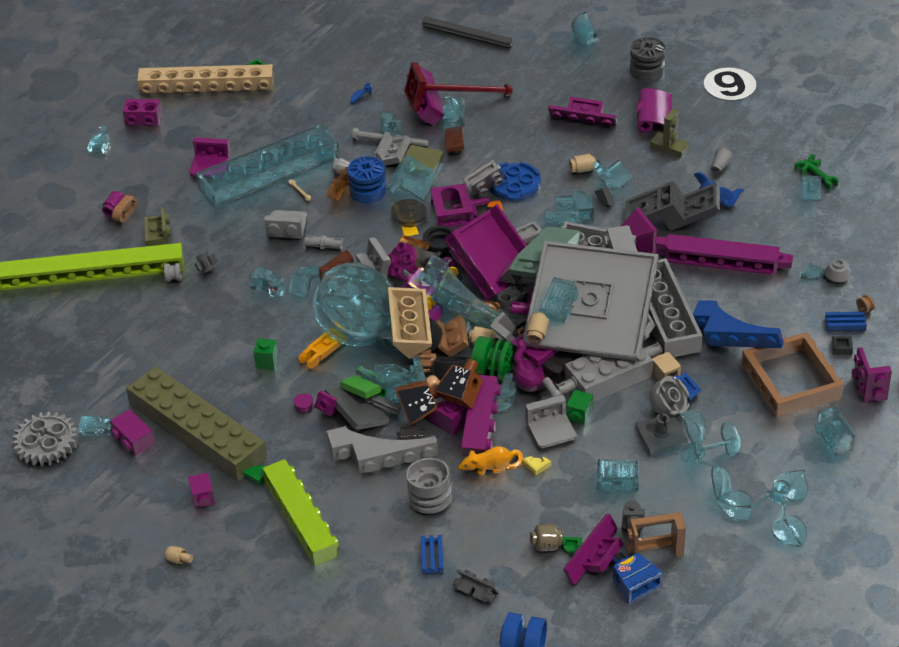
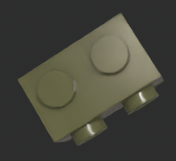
[144,207,171,246]

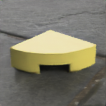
[522,456,551,476]

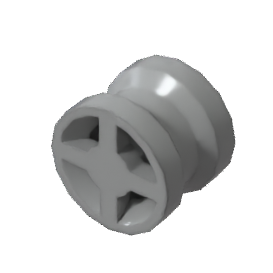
[164,263,182,282]

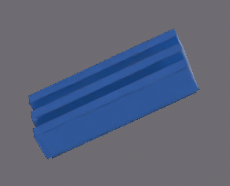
[825,312,867,331]
[421,535,444,574]

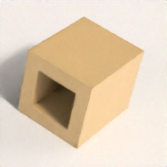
[652,352,681,381]

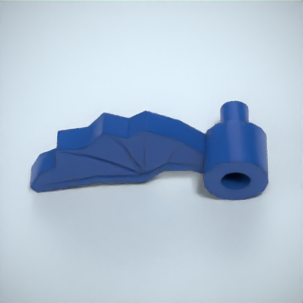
[350,83,373,104]

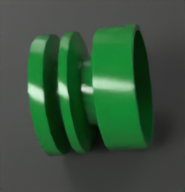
[471,336,514,382]

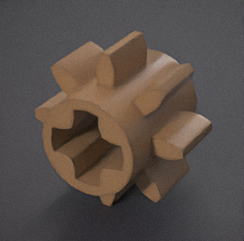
[416,349,436,373]

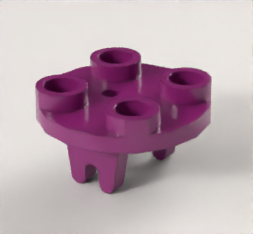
[387,242,418,279]

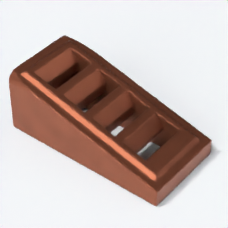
[319,250,354,284]

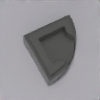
[594,187,614,206]

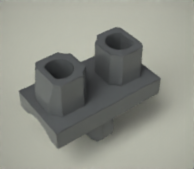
[621,501,645,539]

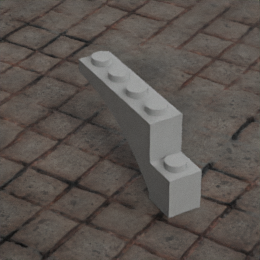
[327,426,438,474]

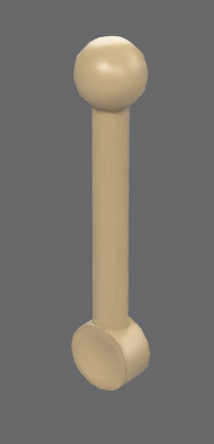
[288,179,311,202]

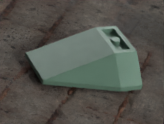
[499,226,581,284]

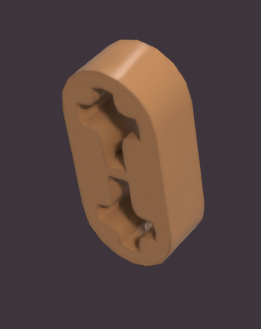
[112,195,137,223]

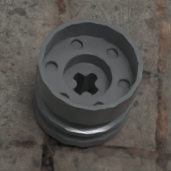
[630,37,666,81]

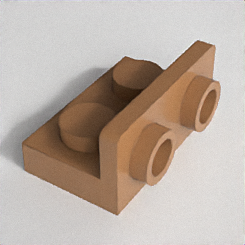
[435,315,469,356]

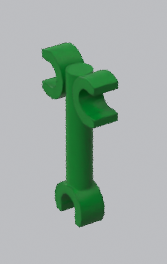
[794,154,839,190]

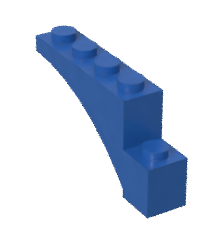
[693,300,784,348]

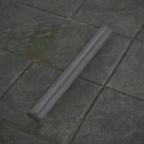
[422,17,513,48]

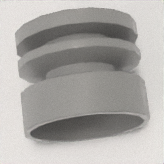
[406,458,452,514]

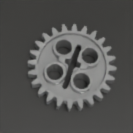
[12,411,79,466]

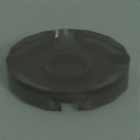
[391,199,427,227]

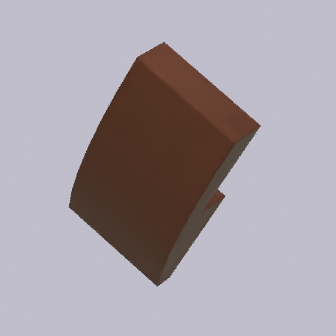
[445,126,464,153]

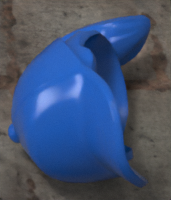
[694,172,744,208]

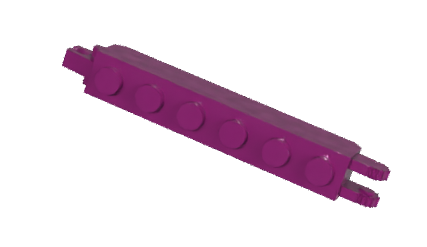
[656,234,793,275]

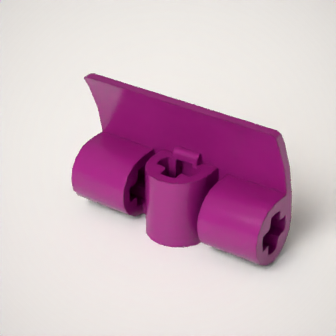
[637,88,672,132]

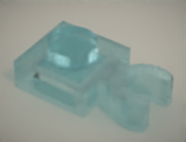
[78,416,113,436]

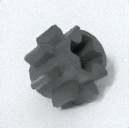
[194,251,218,274]

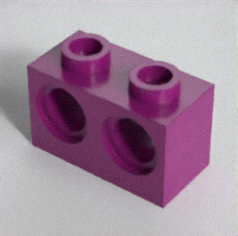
[122,99,162,126]

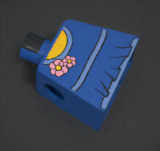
[612,552,663,604]

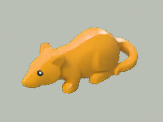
[458,446,523,476]

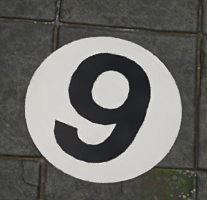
[704,68,756,100]

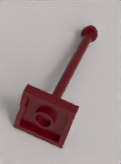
[404,62,513,111]

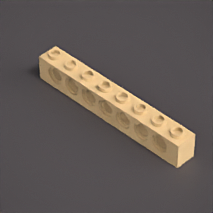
[137,64,274,94]

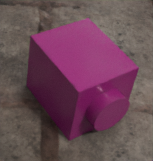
[188,472,215,508]

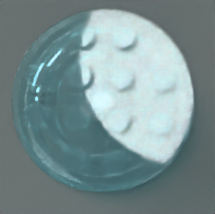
[313,263,392,347]

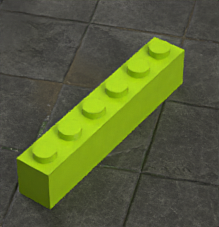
[263,459,339,566]

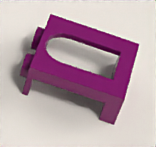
[430,183,474,228]

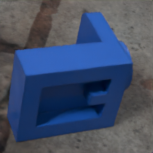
[673,372,701,402]

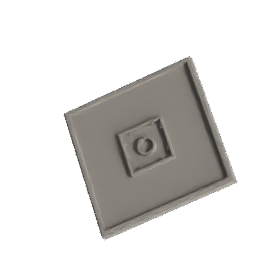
[523,241,659,361]

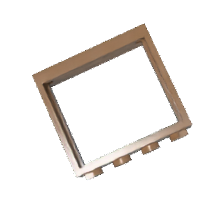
[741,332,844,418]

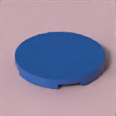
[489,162,541,201]

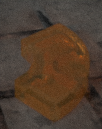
[326,167,349,200]
[399,235,430,249]

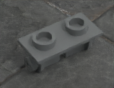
[453,569,499,603]

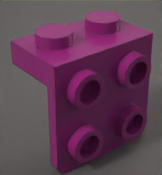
[189,137,231,178]
[852,347,892,402]

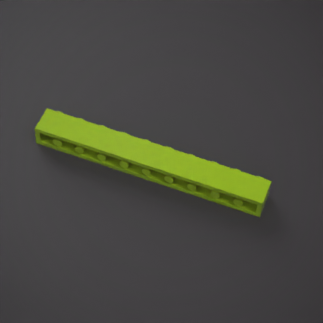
[0,243,184,291]

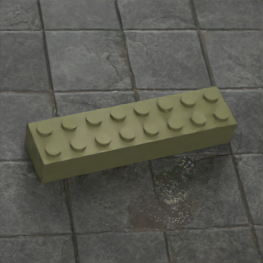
[126,366,267,481]

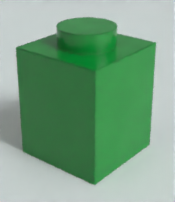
[253,338,279,370]
[566,390,593,425]

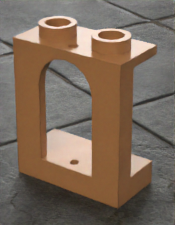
[626,512,686,557]

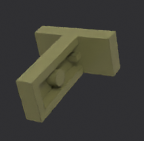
[650,109,689,158]

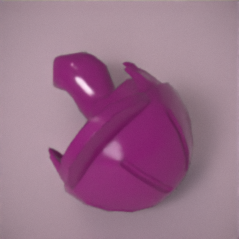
[513,339,554,392]

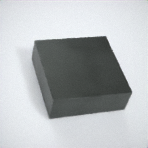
[832,336,853,355]

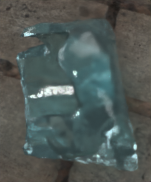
[442,96,466,128]

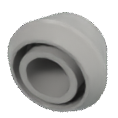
[825,259,851,283]

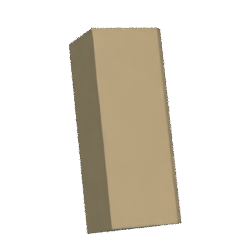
[387,287,432,359]

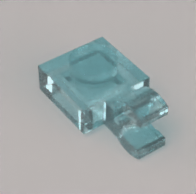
[87,125,110,154]

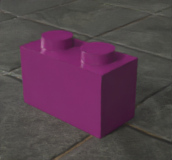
[110,409,155,456]

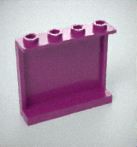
[443,204,527,301]

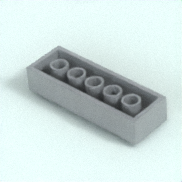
[649,258,703,357]

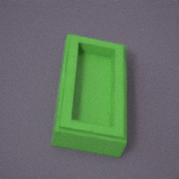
[340,375,381,399]

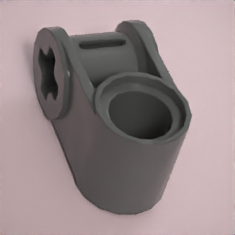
[497,283,530,310]

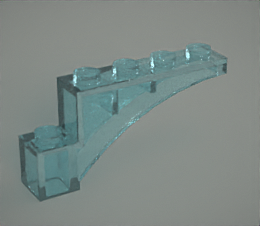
[419,254,500,329]

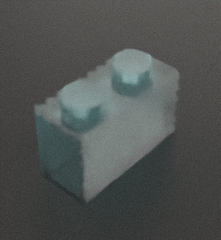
[539,277,579,323]
[597,459,639,492]

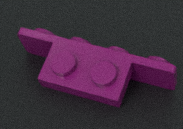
[548,96,617,126]
[563,513,624,585]

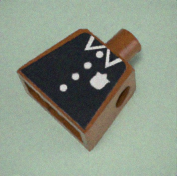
[434,358,483,409]
[394,380,440,425]

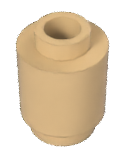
[569,153,596,174]
[526,312,549,343]
[469,326,498,347]

